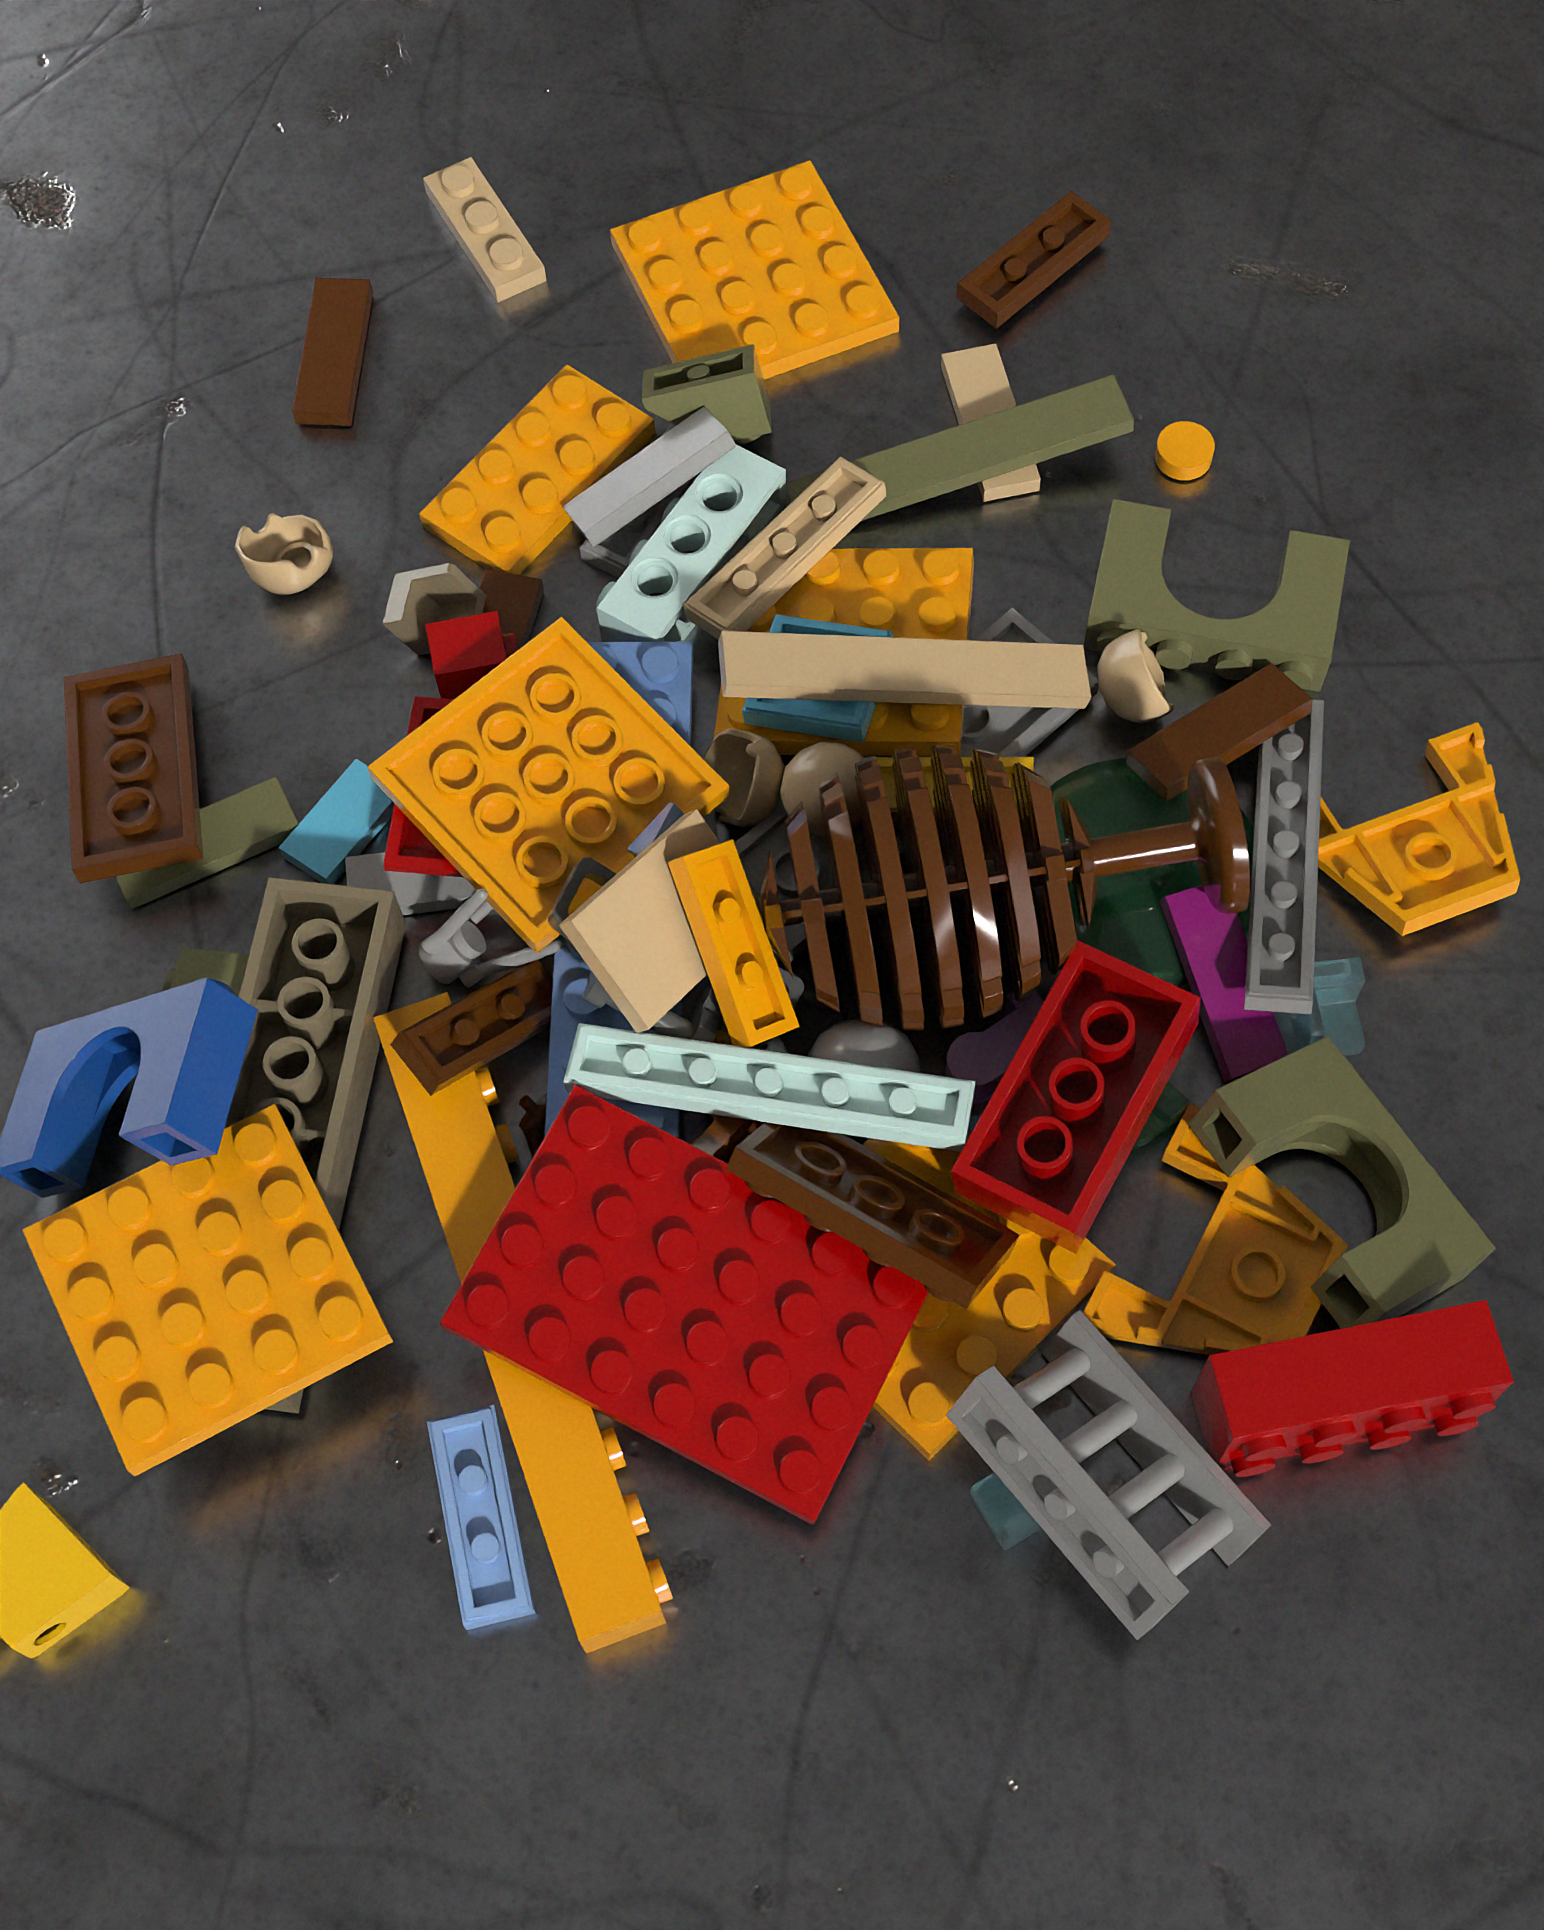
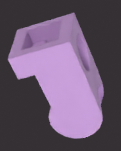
[945,991,1044,1104]

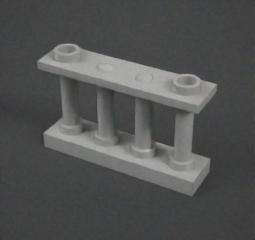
[946,1310,1271,1640]

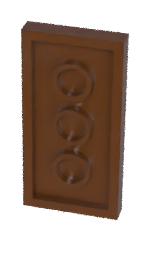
[64,653,204,884]
[726,1122,1020,1309]

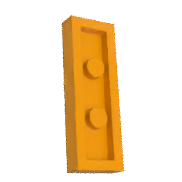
[668,839,800,1048]

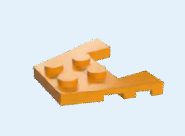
[1318,722,1520,936]
[1083,1103,1348,1355]

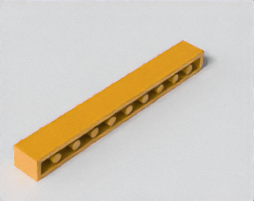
[373,992,673,1654]

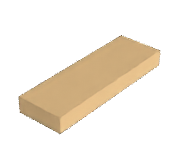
[941,344,1041,502]

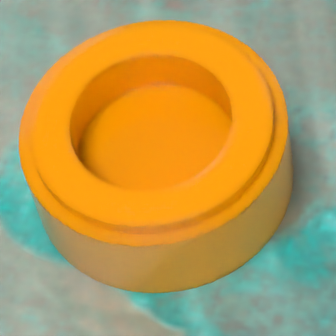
[1155,421,1215,480]

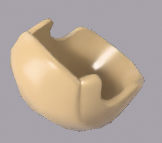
[234,513,333,595]
[1097,629,1174,723]
[704,728,785,828]
[780,742,864,837]

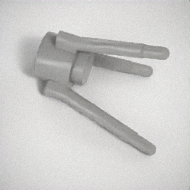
[419,888,563,988]

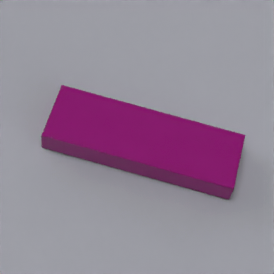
[1159,885,1289,1082]

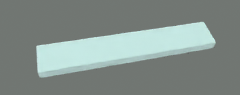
[563,1023,975,1152]

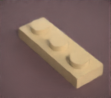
[423,157,546,303]

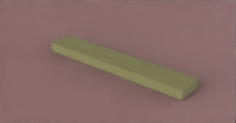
[786,374,1134,521]

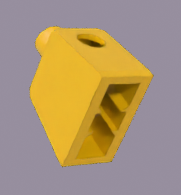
[0,1482,130,1659]

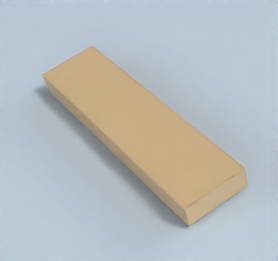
[683,456,886,640]

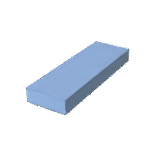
[427,1405,536,1630]

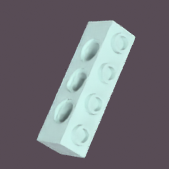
[596,445,787,642]

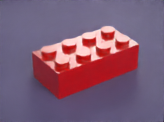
[951,940,1201,1254]
[1190,1300,1514,1477]

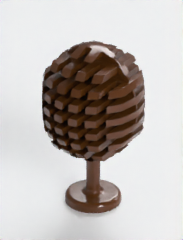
[759,745,1250,1030]

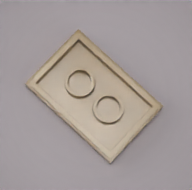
[559,809,763,1033]

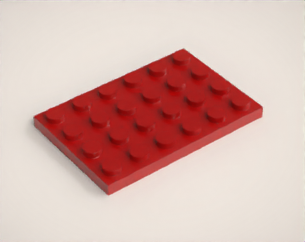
[440,1085,929,1525]

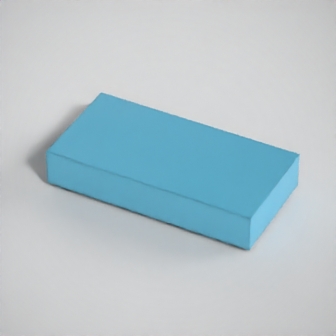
[279,759,394,884]

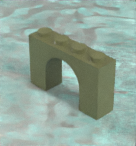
[1083,499,1350,692]
[1188,1036,1496,1329]

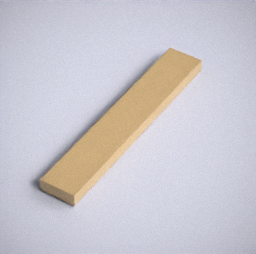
[718,631,1091,709]

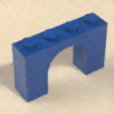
[0,977,258,1198]

